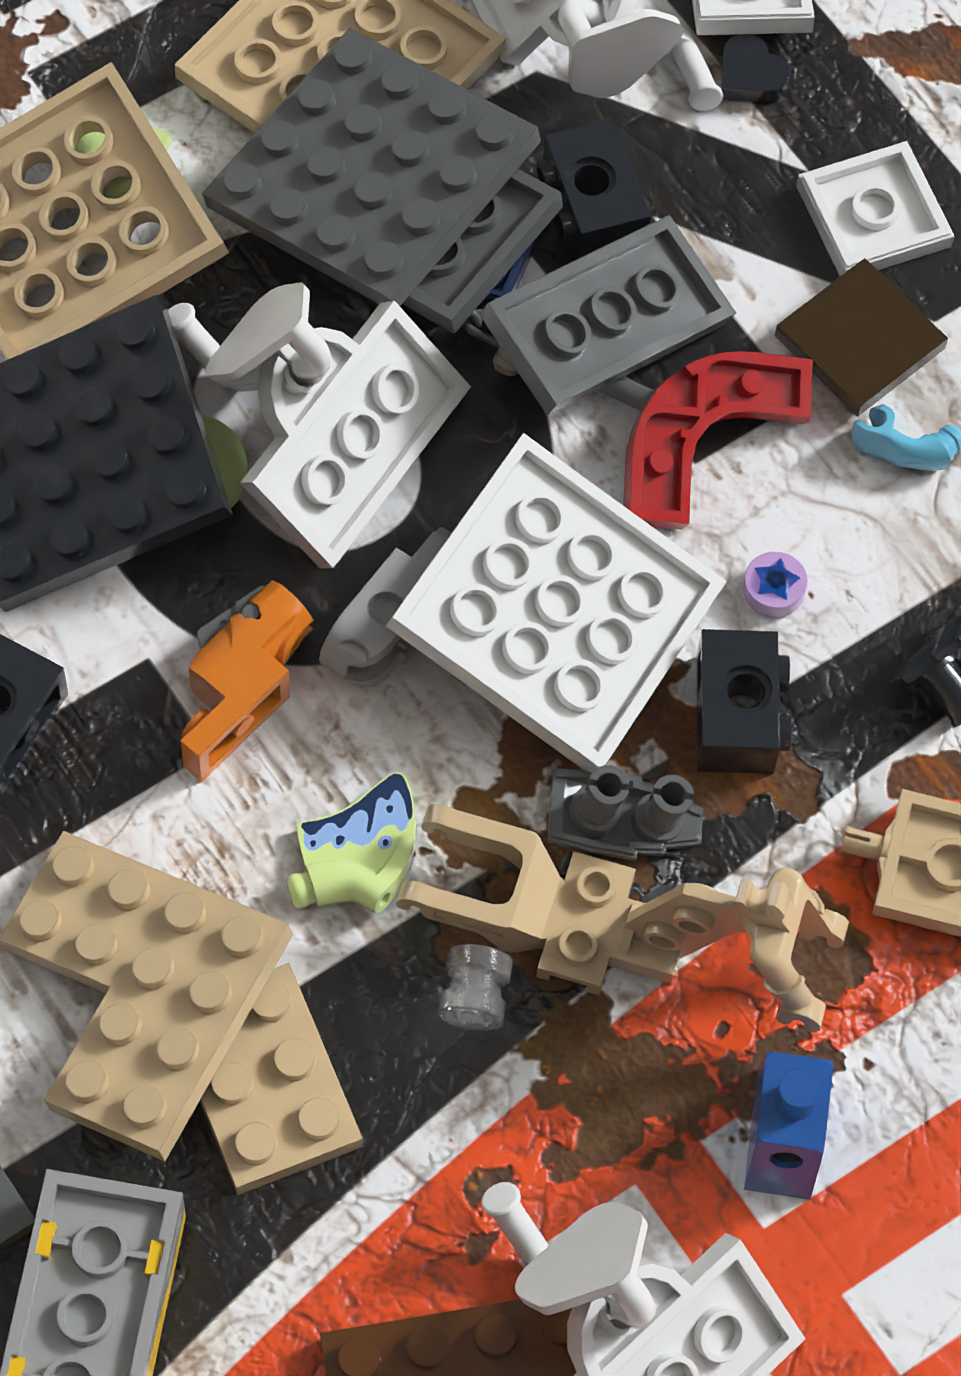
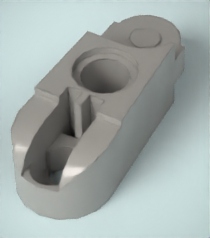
[319,527,452,687]

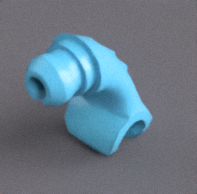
[852,404,961,471]

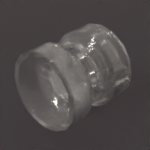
[438,944,513,1031]

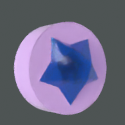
[743,552,808,617]

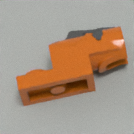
[180,580,313,782]

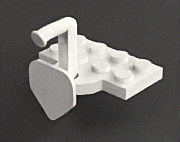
[473,0,723,111]
[168,283,471,568]
[481,1182,805,1376]

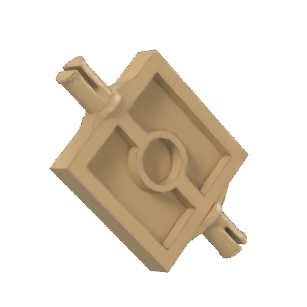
[840,789,961,937]

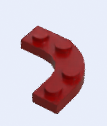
[623,351,813,530]

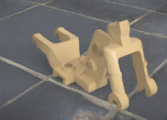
[396,804,849,1033]

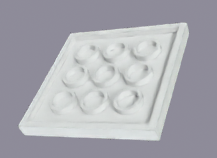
[386,433,727,773]

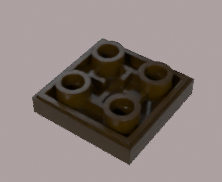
[775,258,948,417]

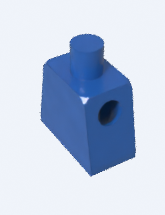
[744,1052,833,1200]

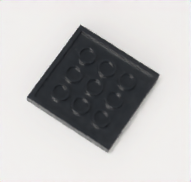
[0,295,233,612]

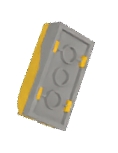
[0,1169,186,1376]

